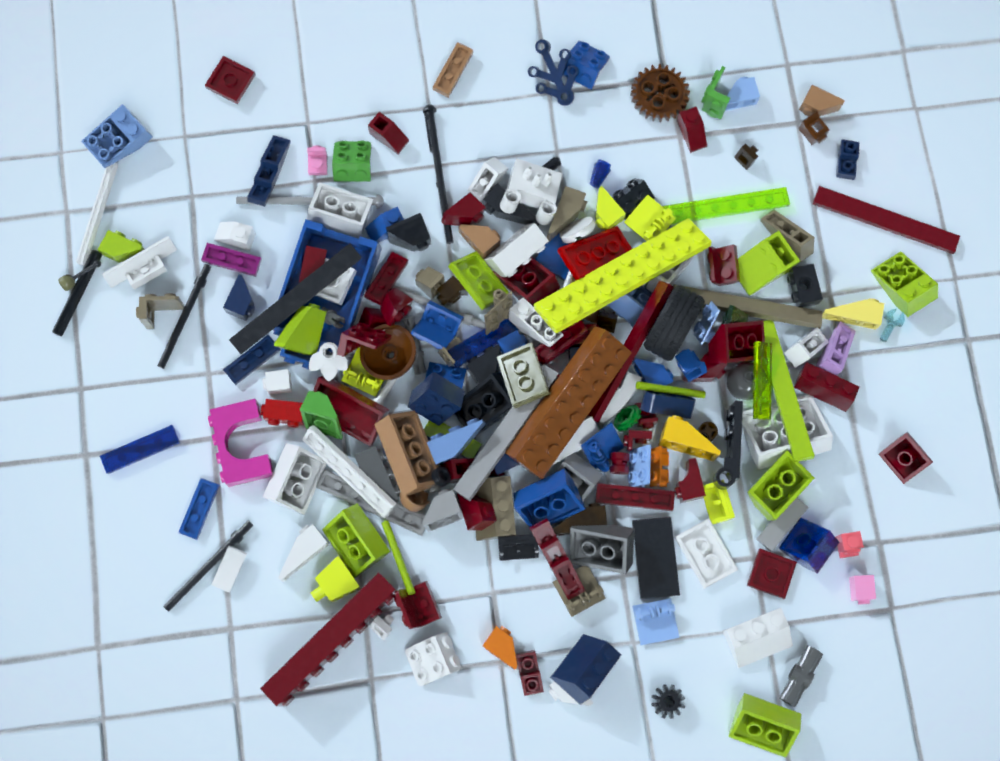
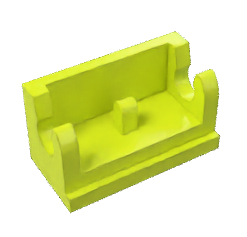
[703,480,735,525]

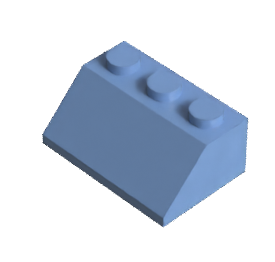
[606,285,666,327]

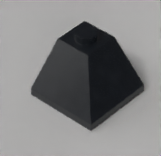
[386,213,431,252]

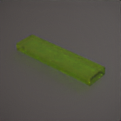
[753,341,772,420]

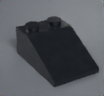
[455,372,513,436]

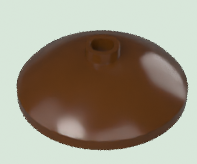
[360,324,417,380]

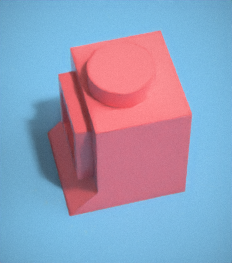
[835,531,864,558]

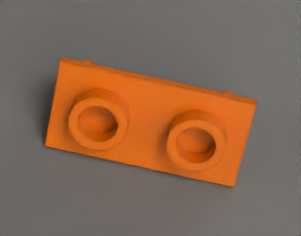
[650,446,669,487]

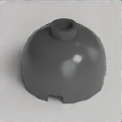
[727,362,766,401]

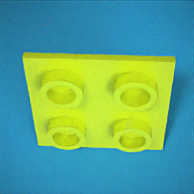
[624,195,676,241]
[341,348,384,397]

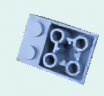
[81,104,153,168]
[427,418,486,465]

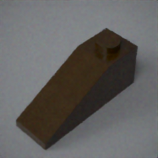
[553,503,608,536]

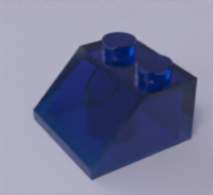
[779,517,840,574]

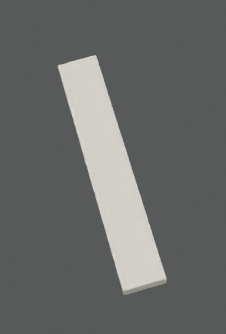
[302,425,397,519]

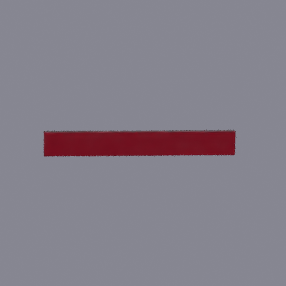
[812,186,960,254]
[587,280,674,422]

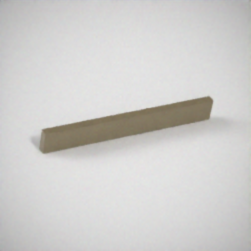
[672,284,822,329]

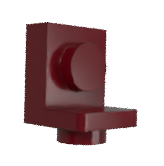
[634,402,658,429]
[623,430,652,451]

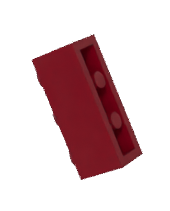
[794,362,860,412]

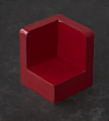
[359,307,387,328]

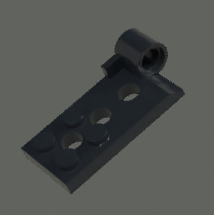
[713,400,743,490]

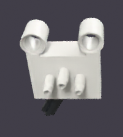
[500,157,562,225]

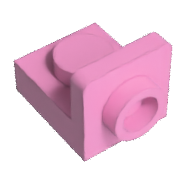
[307,145,327,175]

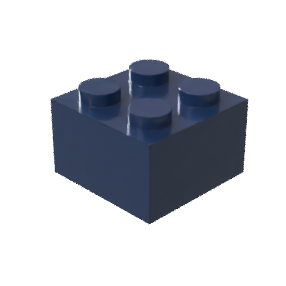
[408,372,465,426]

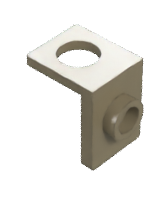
[438,337,469,367]

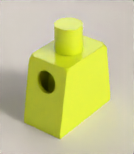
[310,556,361,602]

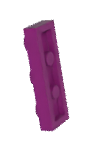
[201,243,262,277]

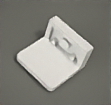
[405,632,462,686]

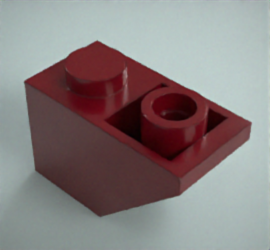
[368,112,409,154]
[380,287,414,326]

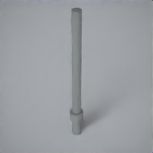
[391,285,485,330]

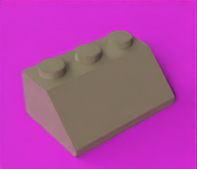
[476,476,516,541]

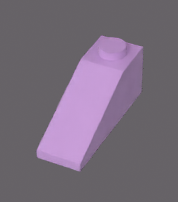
[816,321,856,376]

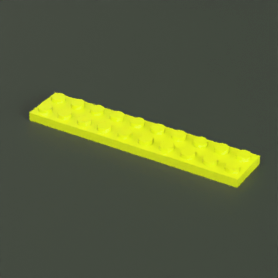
[534,218,712,334]

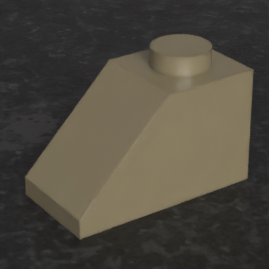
[415,266,445,299]

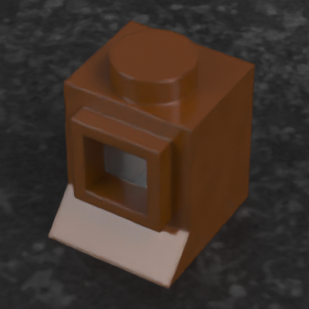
[799,111,830,145]

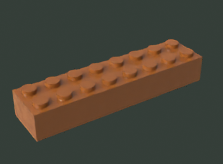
[505,327,632,479]

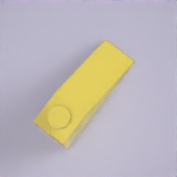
[822,298,884,330]

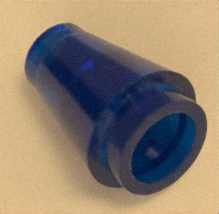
[589,159,611,188]

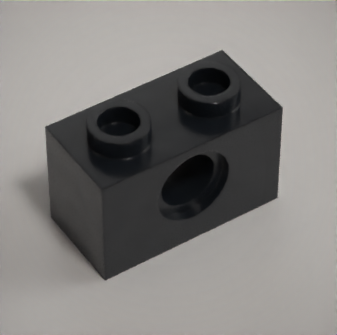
[787,264,823,307]

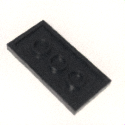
[632,517,680,599]

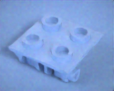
[693,301,720,345]
[628,444,651,488]
[632,598,679,645]

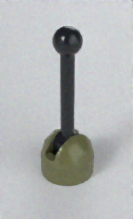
[58,260,101,291]

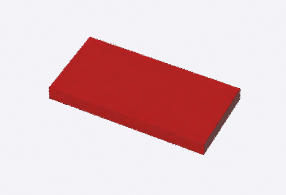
[557,226,632,280]

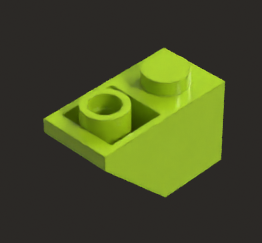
[98,230,145,263]

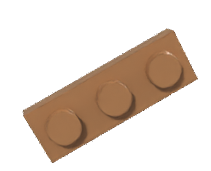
[432,42,474,98]

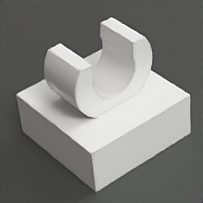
[370,614,394,640]

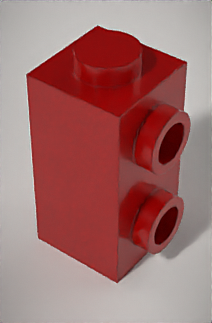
[261,399,304,428]

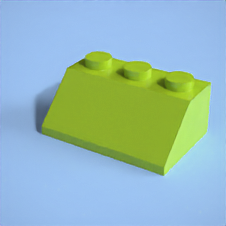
[747,450,815,520]
[322,503,391,578]
[728,693,802,758]

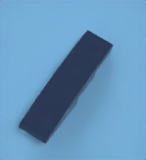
[247,135,291,207]

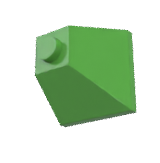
[300,390,343,440]

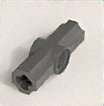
[779,646,823,707]

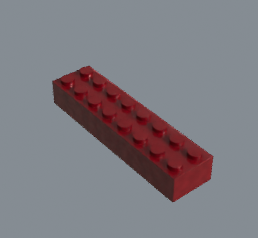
[260,572,396,707]

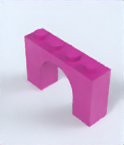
[208,399,273,487]

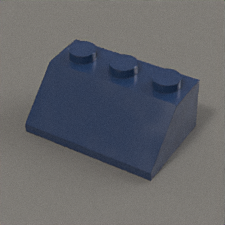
[550,634,622,705]

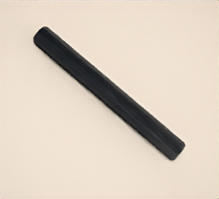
[52,250,102,336]

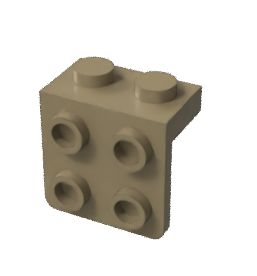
[136,293,184,329]

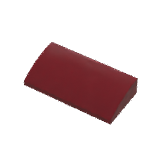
[313,376,390,447]

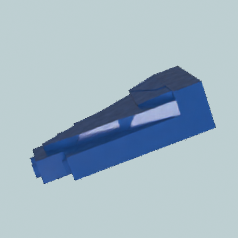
[273,219,382,369]

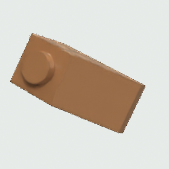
[799,85,845,117]
[459,224,501,259]

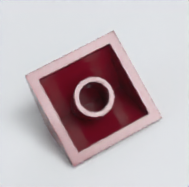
[878,432,933,484]

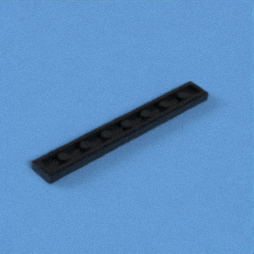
[229,243,362,354]

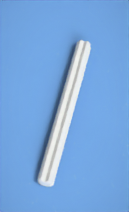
[76,162,118,266]

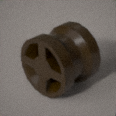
[697,422,718,442]

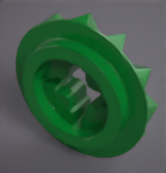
[613,405,641,432]

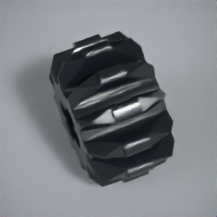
[651,684,685,719]

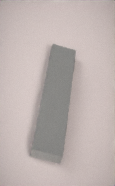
[316,470,425,536]

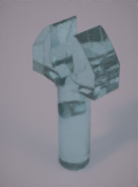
[880,309,905,342]

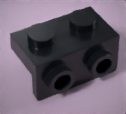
[612,178,655,220]

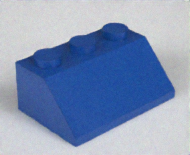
[513,469,585,527]

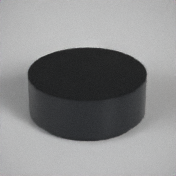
[431,466,451,487]

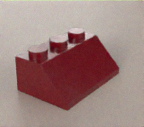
[708,320,766,363]

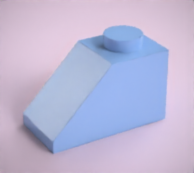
[725,77,760,111]

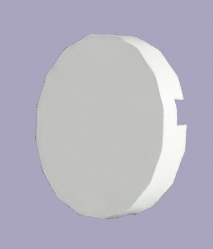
[560,217,595,243]

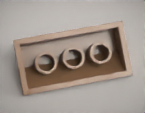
[374,411,439,496]

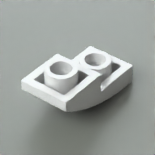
[211,546,247,593]

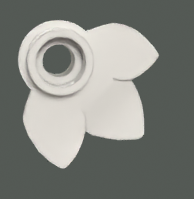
[309,342,348,381]

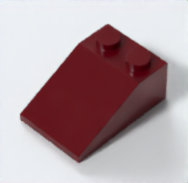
[493,257,560,307]

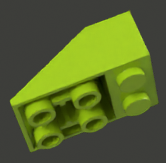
[738,231,800,296]
[871,251,938,317]

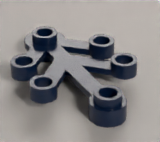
[528,39,579,106]

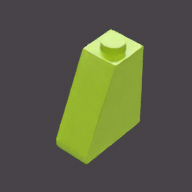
[274,303,327,356]

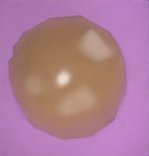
[400,491,430,512]

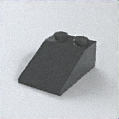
[570,525,635,574]

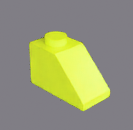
[595,186,626,230]

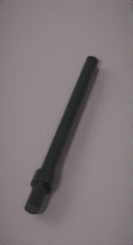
[157,264,211,369]
[163,520,254,612]

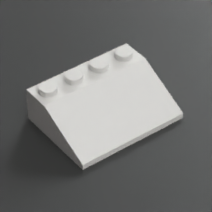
[742,394,833,470]

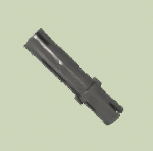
[402,316,427,375]

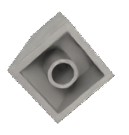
[555,453,603,501]
[422,489,464,532]

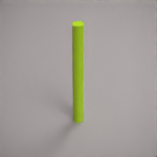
[636,381,706,399]
[381,520,416,595]

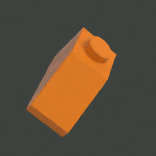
[482,626,517,670]

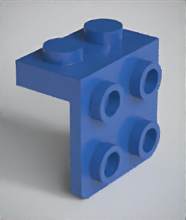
[563,41,610,90]
[411,300,464,349]

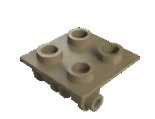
[484,289,513,335]
[552,566,606,617]

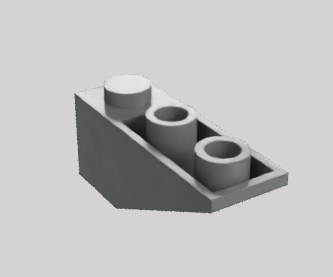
[354,446,400,503]

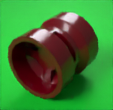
[610,452,630,475]

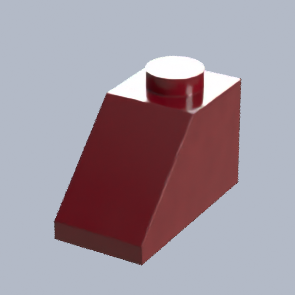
[677,106,707,153]
[441,192,486,226]
[682,351,728,382]
[457,494,497,531]

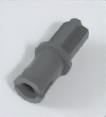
[320,307,345,329]

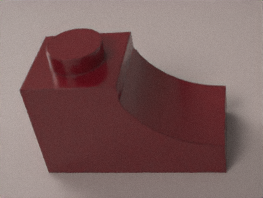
[674,458,706,503]

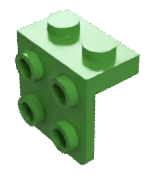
[701,66,730,119]
[332,141,371,182]

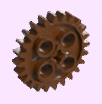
[630,64,690,122]

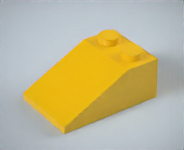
[658,415,721,462]

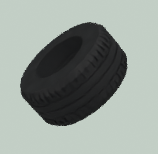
[643,285,705,361]

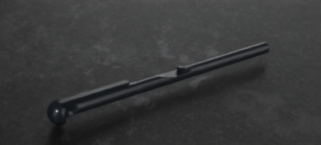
[423,104,454,244]

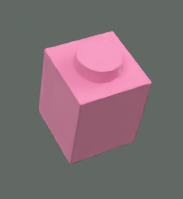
[849,575,876,605]

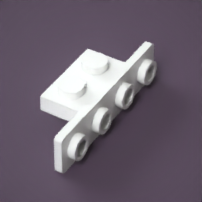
[102,236,177,290]

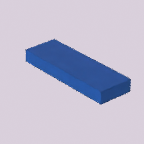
[178,478,220,540]

